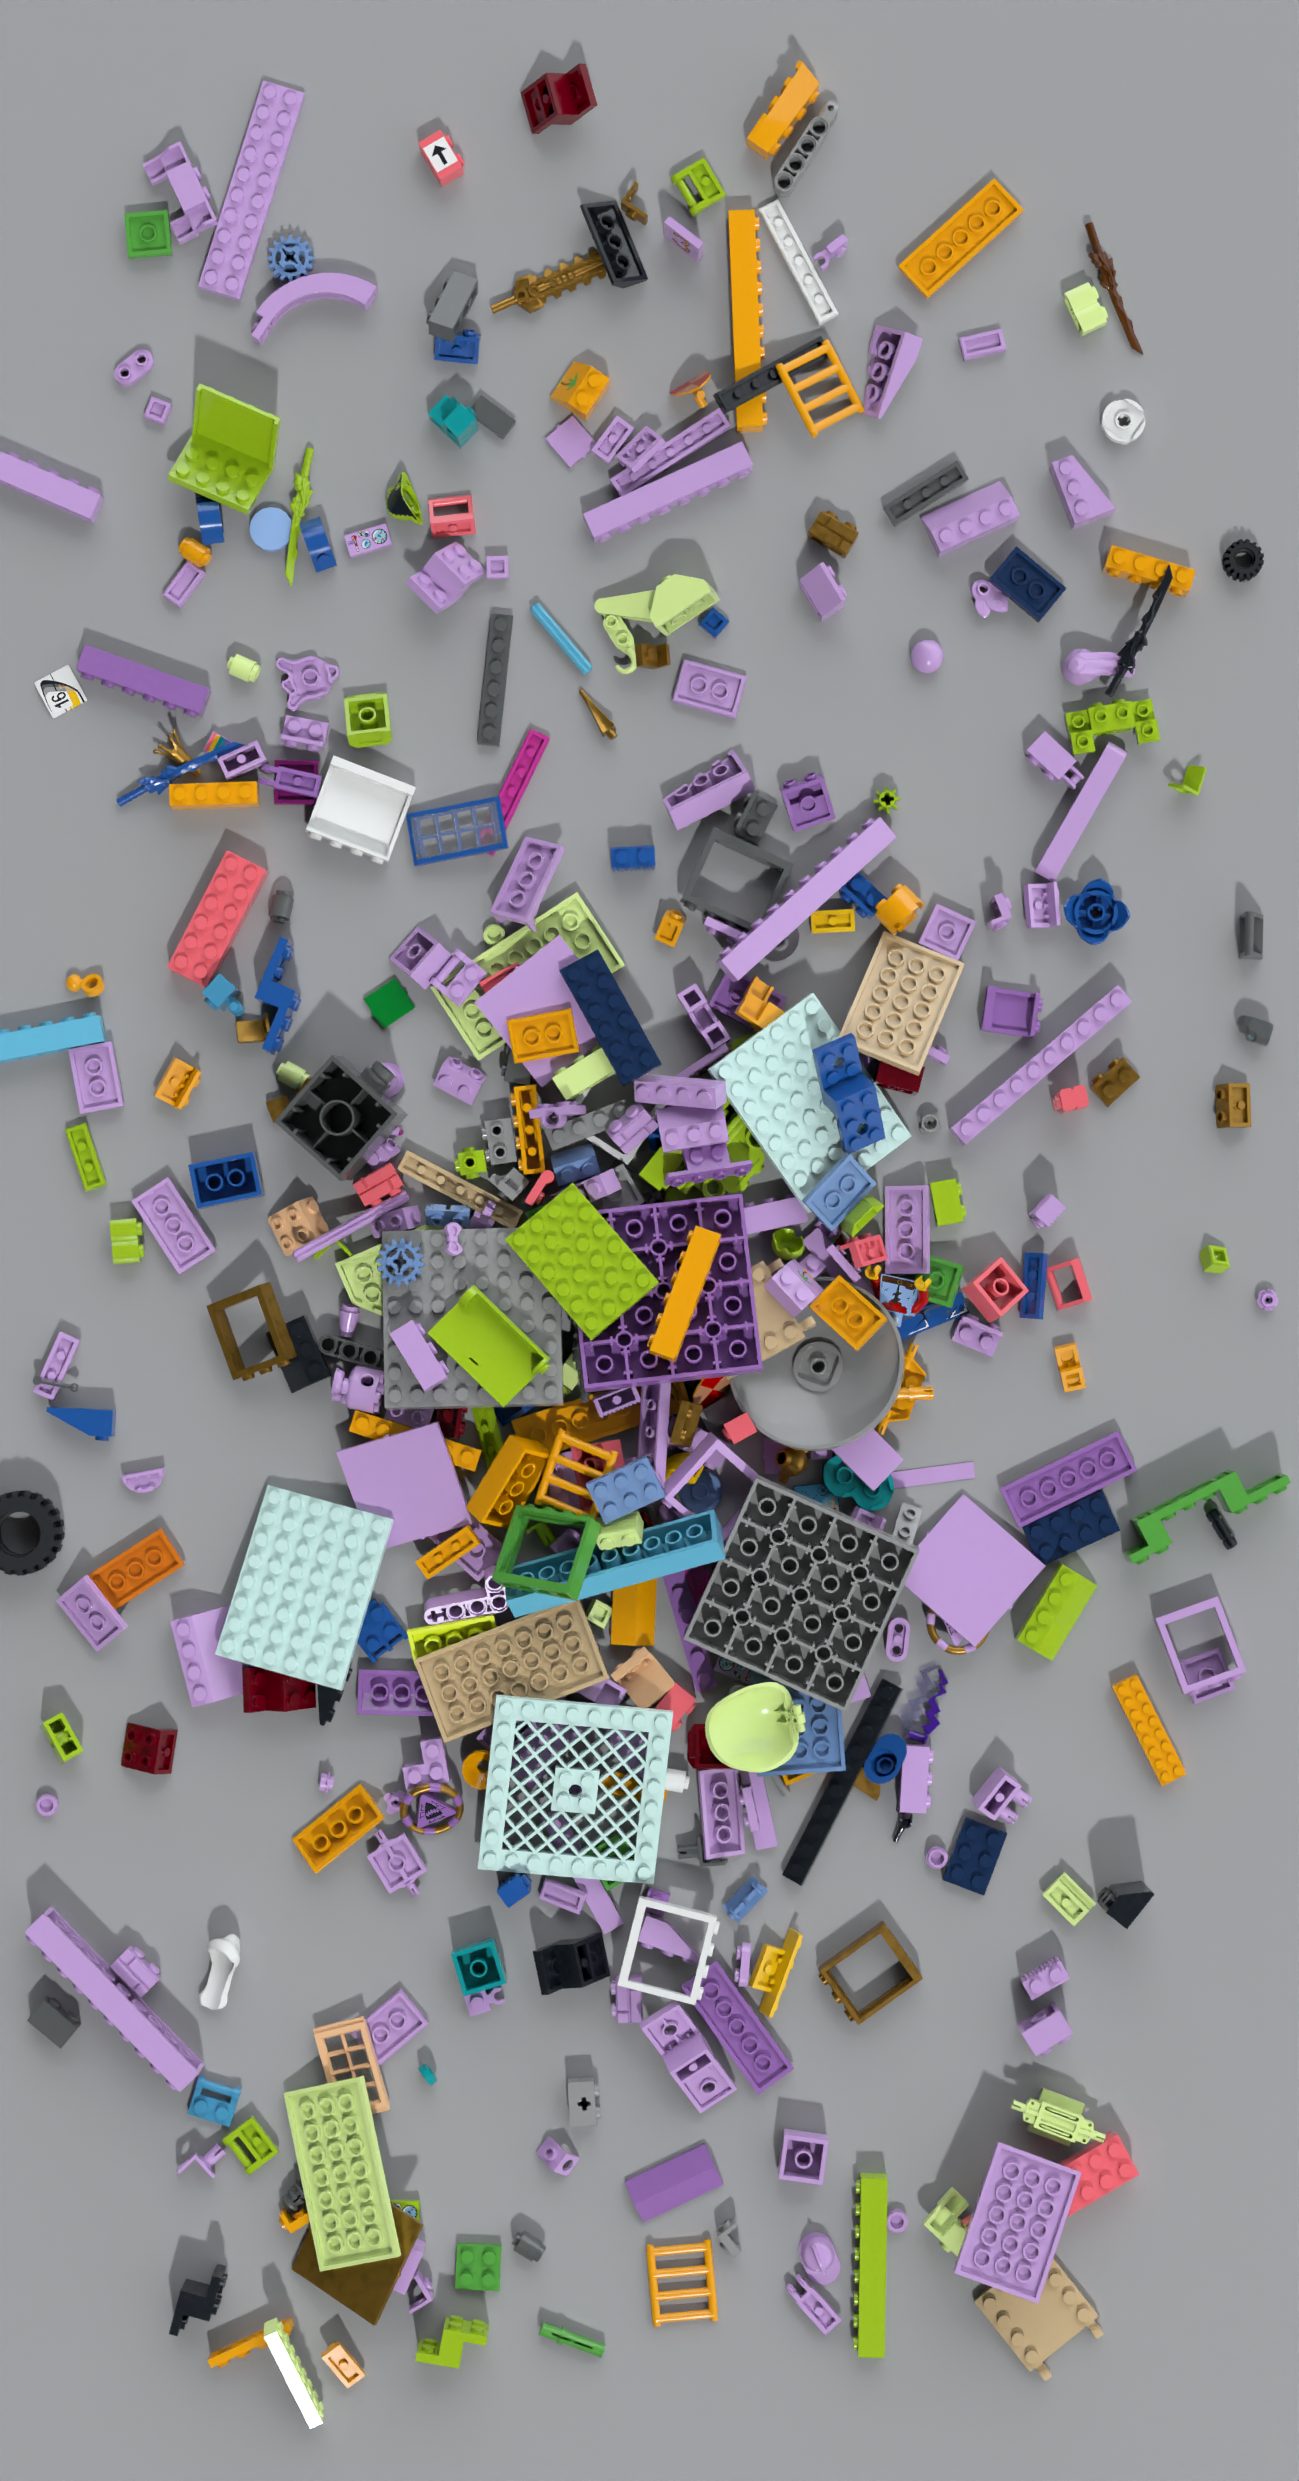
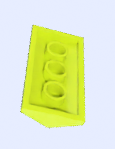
[407,1614,497,1669]

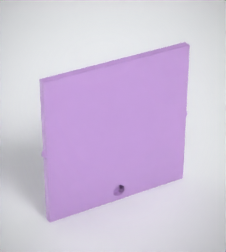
[474,935,599,1087]
[336,1421,473,1548]
[904,1494,1046,1648]

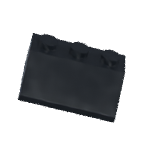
[266,1315,332,1393]
[1097,1881,1154,1929]

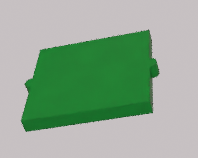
[364,978,415,1029]

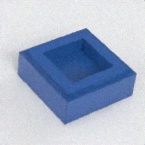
[699,607,729,639]

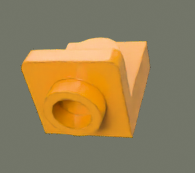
[654,910,687,947]
[279,2208,310,2233]

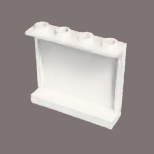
[305,755,416,865]

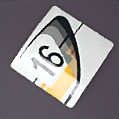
[34,665,87,718]

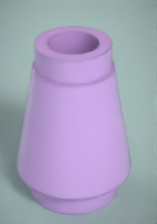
[339,1304,361,1337]

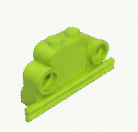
[676,1111,765,1198]

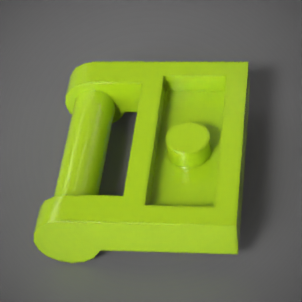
[670,158,726,217]
[221,2115,280,2175]

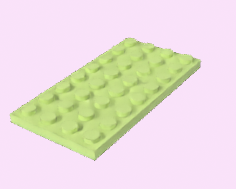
[430,892,625,1061]
[283,2076,401,2272]

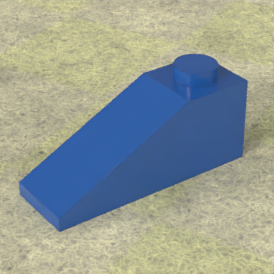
[46,1407,116,1441]

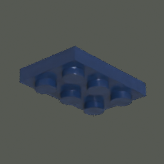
[988,546,1066,623]
[942,1817,1007,1896]

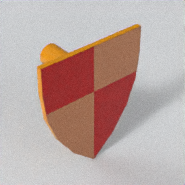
[670,370,711,409]
[692,1376,731,1409]

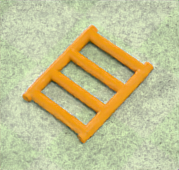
[775,339,865,438]
[534,1428,618,1521]
[646,2239,718,2327]

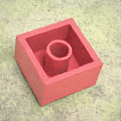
[962,1257,1029,1323]

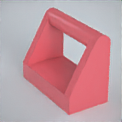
[428,495,476,539]
[1046,1258,1093,1311]

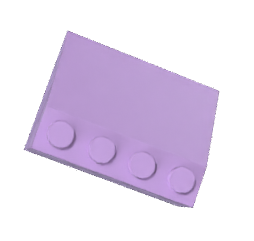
[170,1605,254,1708]

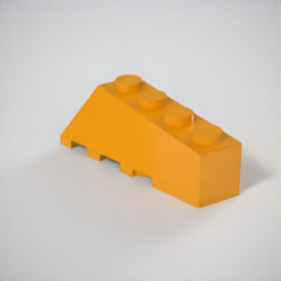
[746,60,820,160]

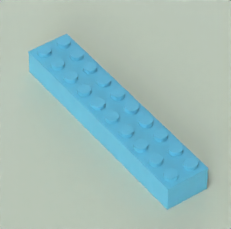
[505,1509,725,1618]

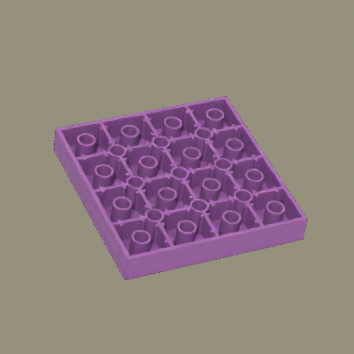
[578,1194,763,1392]

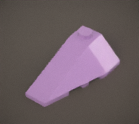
[863,324,923,419]

